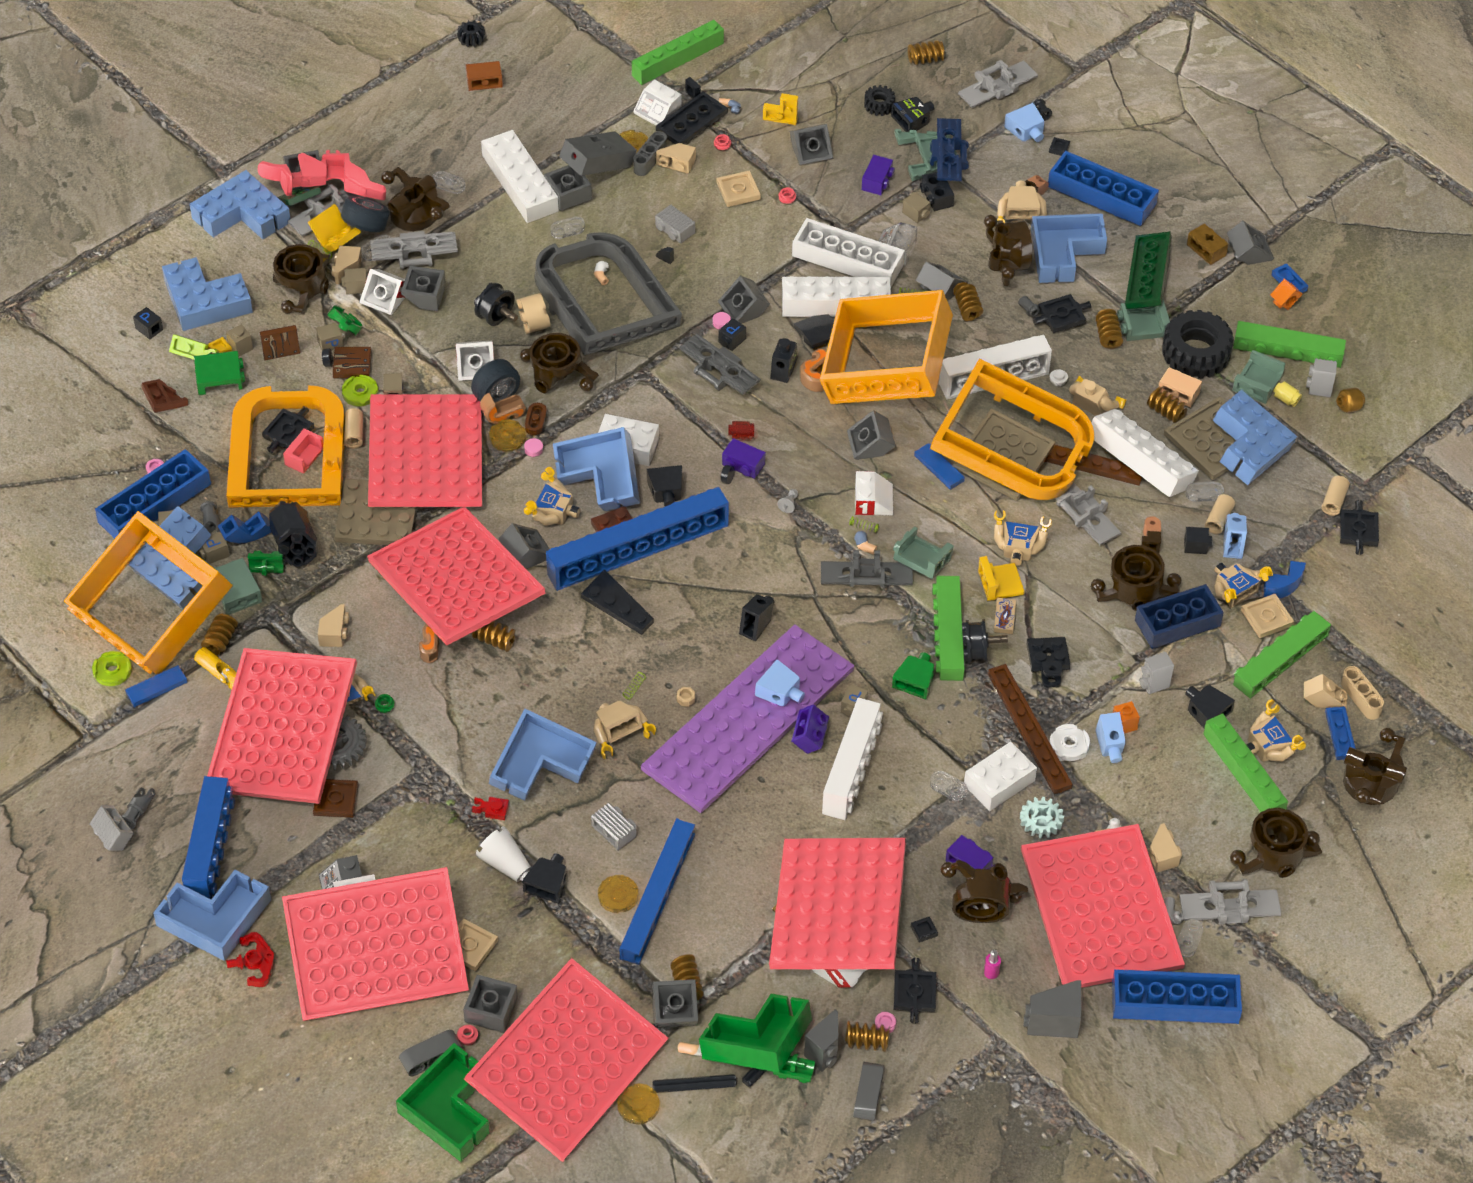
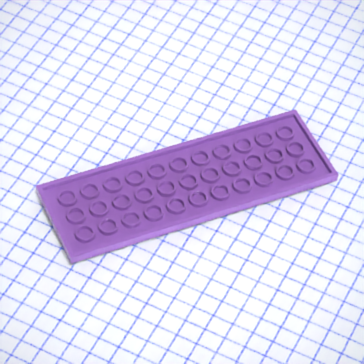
[641,624,854,813]

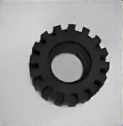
[864,85,895,116]

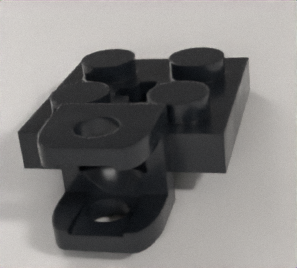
[1026,637,1070,688]

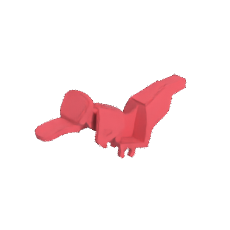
[258,150,386,200]

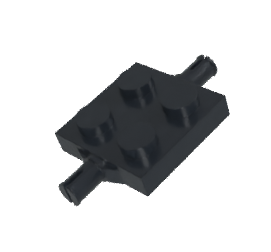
[1033,294,1091,333]
[262,406,314,453]
[1340,500,1379,555]
[893,958,937,1024]

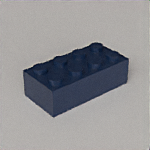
[1135,584,1224,649]

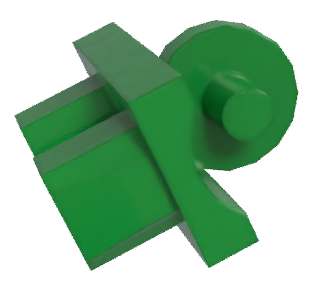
[248,551,284,576]
[773,1054,815,1083]

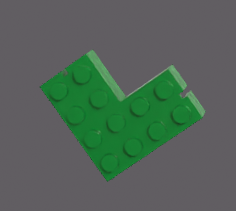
[699,994,812,1073]
[396,1043,490,1162]

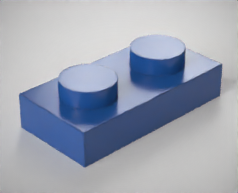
[1271,263,1308,293]

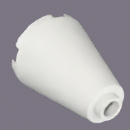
[476,826,531,882]

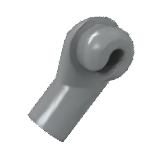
[1164,897,1184,924]

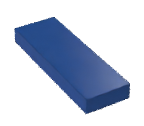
[914,443,965,490]
[125,665,188,707]
[1325,706,1356,760]

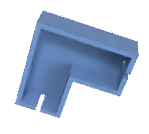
[190,170,290,239]
[1031,214,1107,283]
[162,257,253,331]
[1213,390,1298,485]
[553,427,640,512]
[128,506,211,610]
[489,709,597,801]
[153,870,271,961]

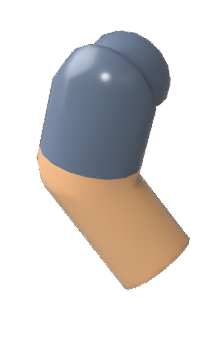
[719,98,741,114]
[854,531,877,555]

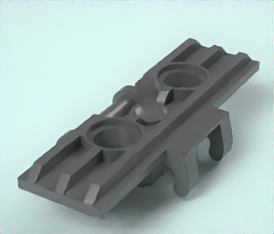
[679,334,761,395]
[821,550,913,587]

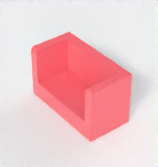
[283,429,324,474]

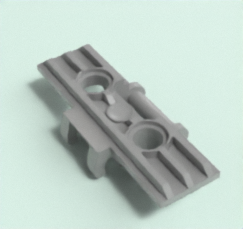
[958,60,1038,108]
[288,184,371,237]
[370,231,458,269]
[1056,482,1121,546]
[1179,879,1281,924]

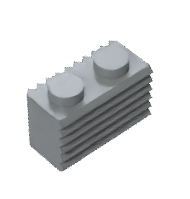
[655,204,695,244]
[1306,358,1337,397]
[1139,651,1174,694]
[591,803,637,850]
[89,805,134,851]

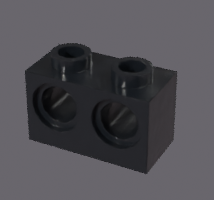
[920,172,954,211]

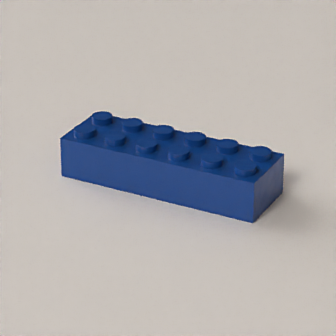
[1048,151,1159,226]
[95,449,211,539]
[182,776,235,899]
[1112,969,1242,1024]

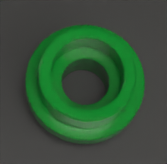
[375,694,395,713]

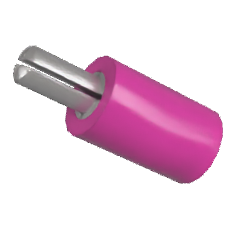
[984,950,1001,979]

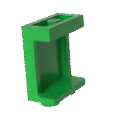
[194,351,245,395]

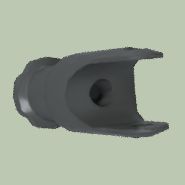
[200,501,223,536]
[121,787,155,829]

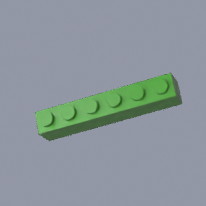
[632,20,724,85]
[1233,321,1346,368]
[932,576,964,681]
[1233,611,1331,699]
[1203,714,1288,812]

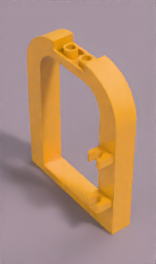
[930,358,1094,500]
[226,385,345,508]

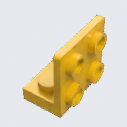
[308,204,361,252]
[978,556,1024,601]

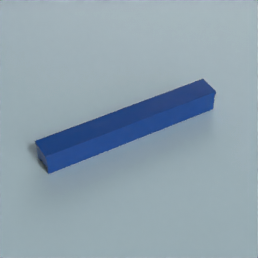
[619,818,695,965]

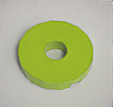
[342,375,378,406]
[92,651,132,686]

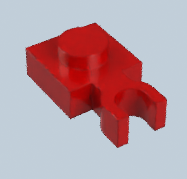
[472,797,509,821]

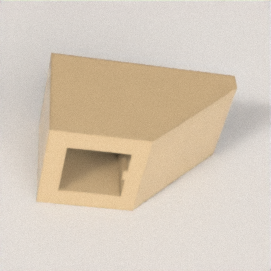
[656,143,696,174]
[332,246,362,284]
[318,604,349,647]
[1304,674,1347,708]
[1149,823,1182,873]

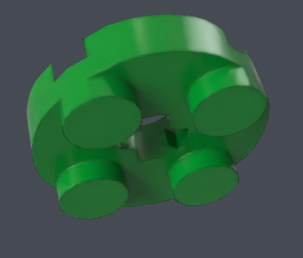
[327,305,363,335]

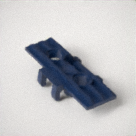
[930,118,969,181]

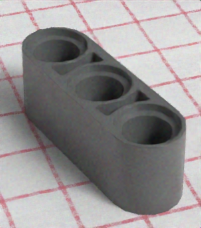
[633,131,667,176]
[399,1030,463,1076]
[853,1061,884,1121]

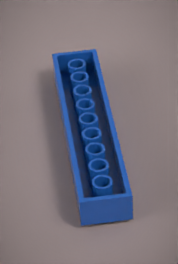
[546,487,729,591]

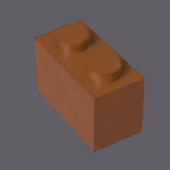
[466,61,503,91]

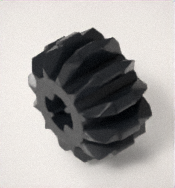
[457,20,486,48]

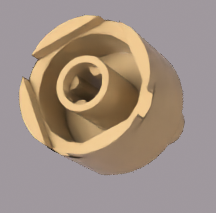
[516,293,551,334]

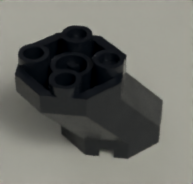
[269,501,318,567]

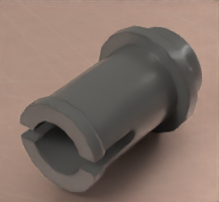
[1018,296,1040,317]

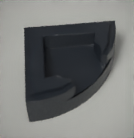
[656,247,674,264]

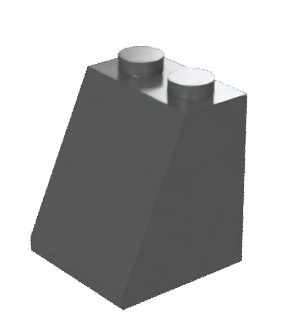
[1023,980,1081,1038]

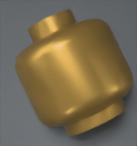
[1336,387,1365,413]

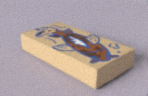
[994,598,1016,634]

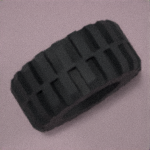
[1162,310,1234,379]

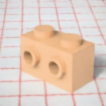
[1159,367,1202,408]

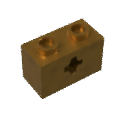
[1187,223,1228,265]

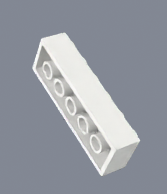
[481,130,559,223]
[792,218,905,289]
[782,276,891,317]
[939,335,1052,400]
[1091,409,1199,497]
[822,698,883,820]

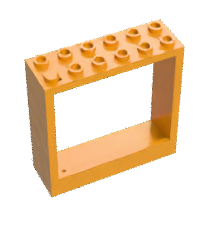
[820,290,953,404]
[64,511,233,675]

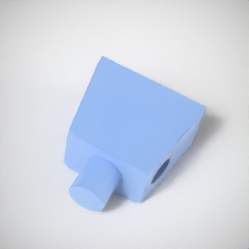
[1004,103,1044,142]
[1223,513,1247,559]
[755,660,805,706]
[1095,712,1125,763]

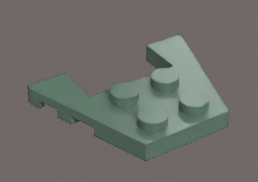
[894,129,957,181]

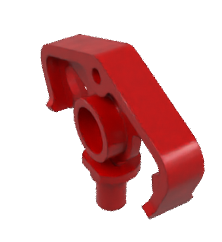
[226,932,275,987]

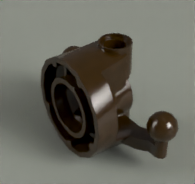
[381,167,450,232]
[984,215,1032,286]
[273,244,330,314]
[520,333,599,394]
[1090,545,1182,611]
[1343,728,1407,805]
[1230,808,1322,878]
[941,860,1028,923]

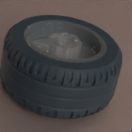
[341,196,390,232]
[471,359,521,403]

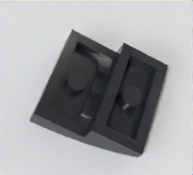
[794,314,834,349]

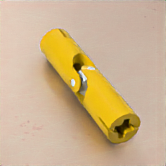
[194,647,237,690]

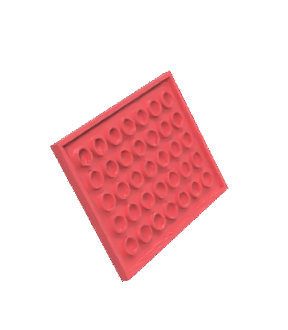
[368,394,482,507]
[367,507,546,645]
[207,648,357,804]
[1021,824,1185,988]
[769,838,906,969]
[282,867,469,1021]
[464,958,668,1162]

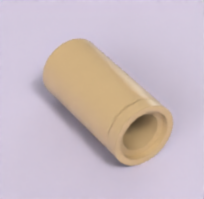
[344,408,363,449]
[1321,476,1350,516]
[1205,494,1235,534]

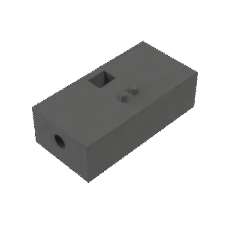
[559,131,637,176]

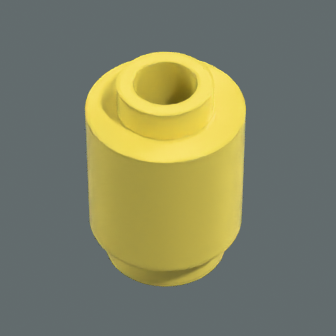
[1273,381,1302,407]

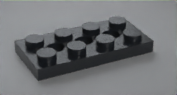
[655,91,728,144]

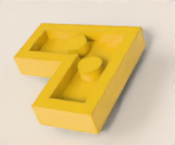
[763,93,798,125]

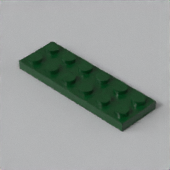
[1125,231,1172,309]

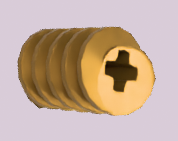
[907,40,944,65]
[953,282,983,321]
[1095,309,1123,349]
[1147,387,1187,423]
[201,613,238,656]
[472,621,515,652]
[670,954,704,1001]
[845,1021,890,1052]

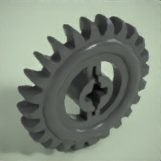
[330,716,367,771]

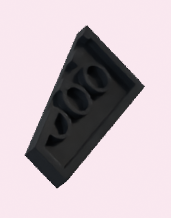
[581,569,654,635]

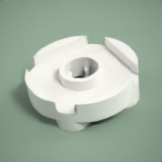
[1050,724,1090,761]

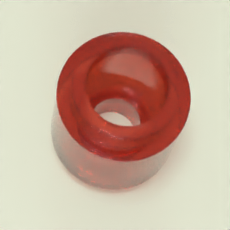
[728,421,754,440]

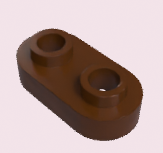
[525,402,547,435]

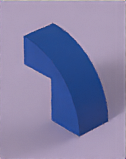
[218,511,271,543]
[1263,561,1306,599]

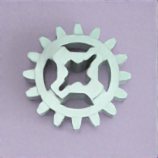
[1020,797,1064,838]

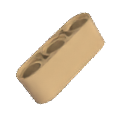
[1341,666,1384,720]

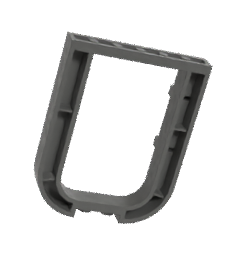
[534,232,682,355]

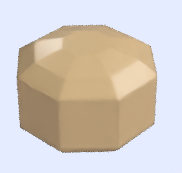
[677,687,695,707]

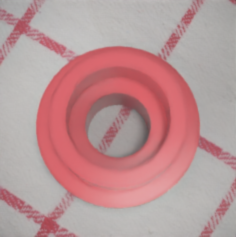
[714,134,731,150]
[779,187,796,204]
[457,1025,478,1046]

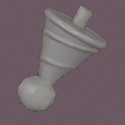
[777,489,798,513]

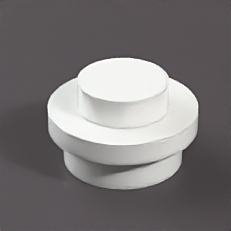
[1050,369,1068,387]

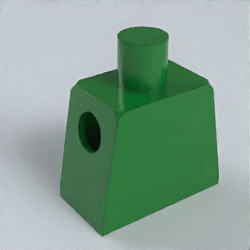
[892,652,934,700]

